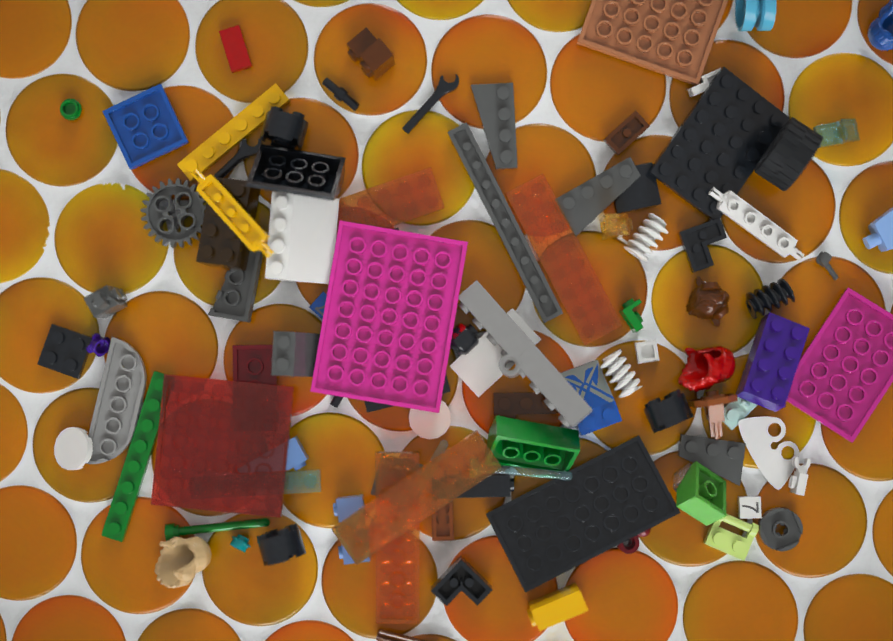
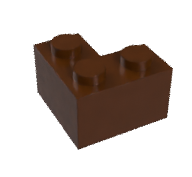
[347,27,395,81]

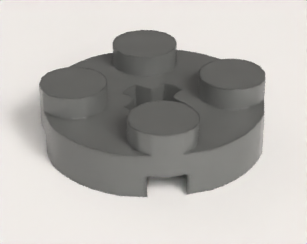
[758,507,803,551]

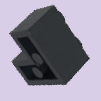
[431,556,493,606]

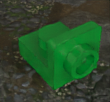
[619,298,644,333]

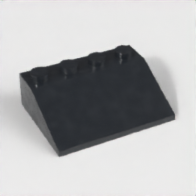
[246,144,346,201]

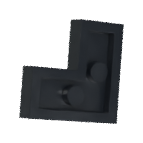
[678,218,727,273]

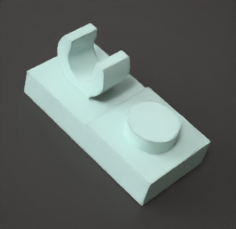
[723,397,757,430]

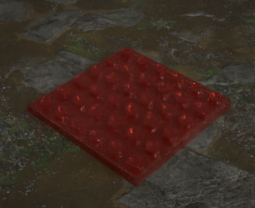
[151,374,295,518]

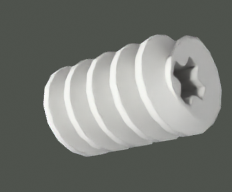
[624,213,669,261]
[600,349,643,398]

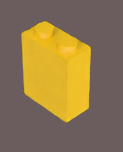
[527,583,588,631]

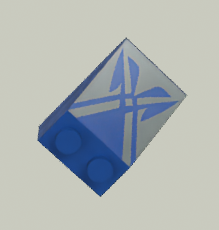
[560,360,622,436]

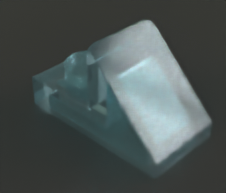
[813,119,860,148]

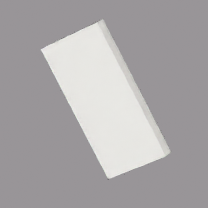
[450,308,541,398]

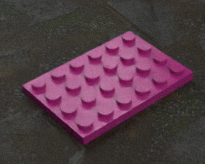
[787,287,893,443]

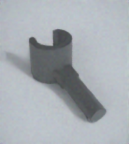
[816,252,839,280]

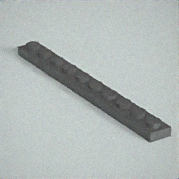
[447,122,563,323]

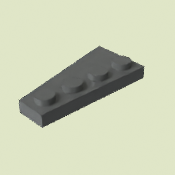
[470,83,518,170]
[555,157,641,237]
[208,249,263,323]

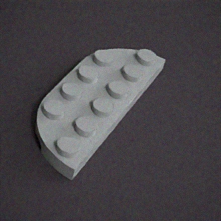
[85,337,147,464]

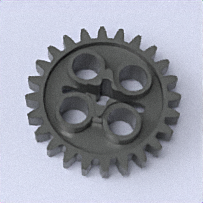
[140,178,206,248]

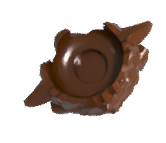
[686,277,730,327]

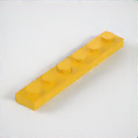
[177,83,290,182]

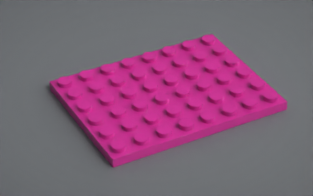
[310,220,468,413]

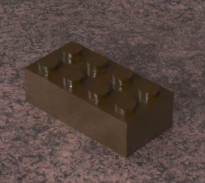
[196,177,260,271]

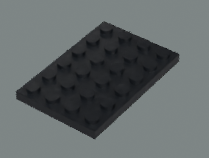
[648,67,790,220]

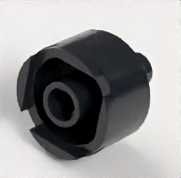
[260,107,308,150]
[643,389,694,433]
[257,523,306,566]

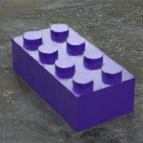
[736,312,810,412]

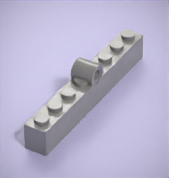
[458,280,593,428]

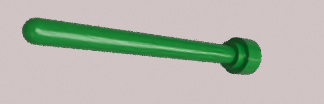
[165,518,270,541]

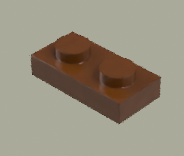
[603,111,650,156]

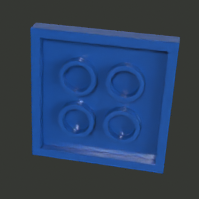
[102,84,189,170]

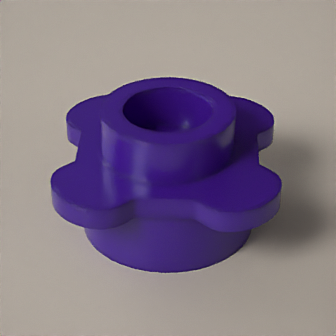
[86,333,110,357]

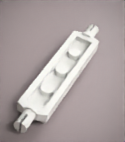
[708,187,805,261]

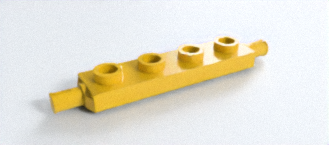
[191,169,274,258]

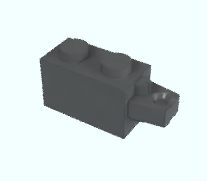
[84,285,128,319]

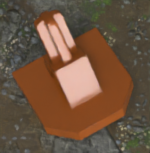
[687,390,738,439]

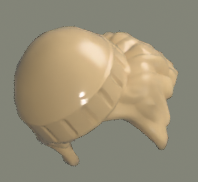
[154,536,212,589]

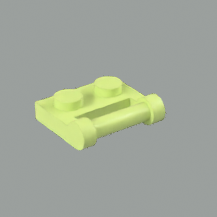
[703,514,759,561]

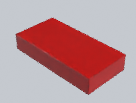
[219,25,253,73]

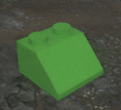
[676,461,726,526]

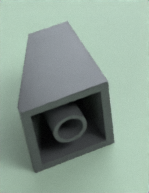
[271,331,320,377]

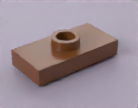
[431,497,454,541]

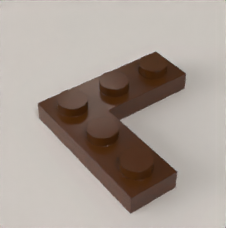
[493,392,558,419]

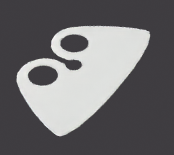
[738,416,800,490]

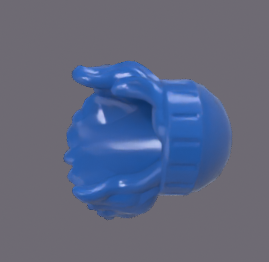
[867,0,893,51]

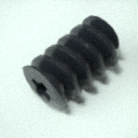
[746,278,795,319]

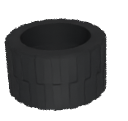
[754,117,823,191]

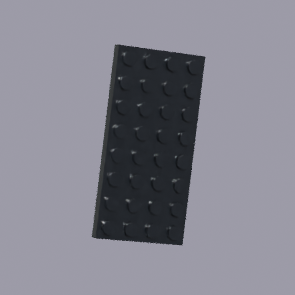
[486,435,681,593]

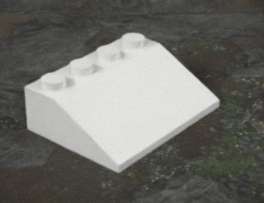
[265,191,340,284]

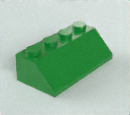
[484,415,580,476]

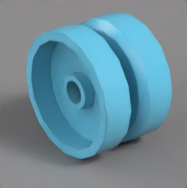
[735,0,777,31]

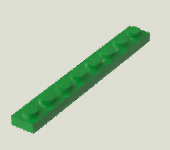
[101,371,176,542]

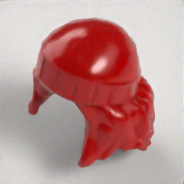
[678,346,736,392]

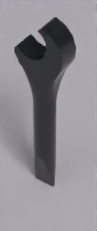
[402,74,459,134]
[213,139,262,178]

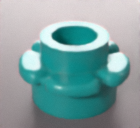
[230,534,251,553]

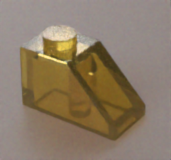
[599,213,633,240]

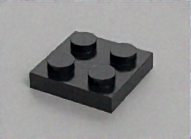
[37,324,92,379]

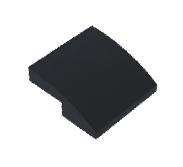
[613,162,661,214]

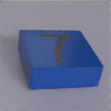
[309,292,327,319]

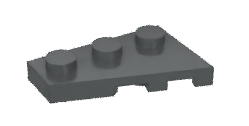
[678,434,746,486]

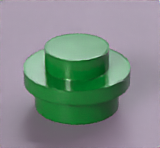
[60,99,82,120]

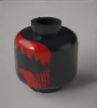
[450,323,479,355]

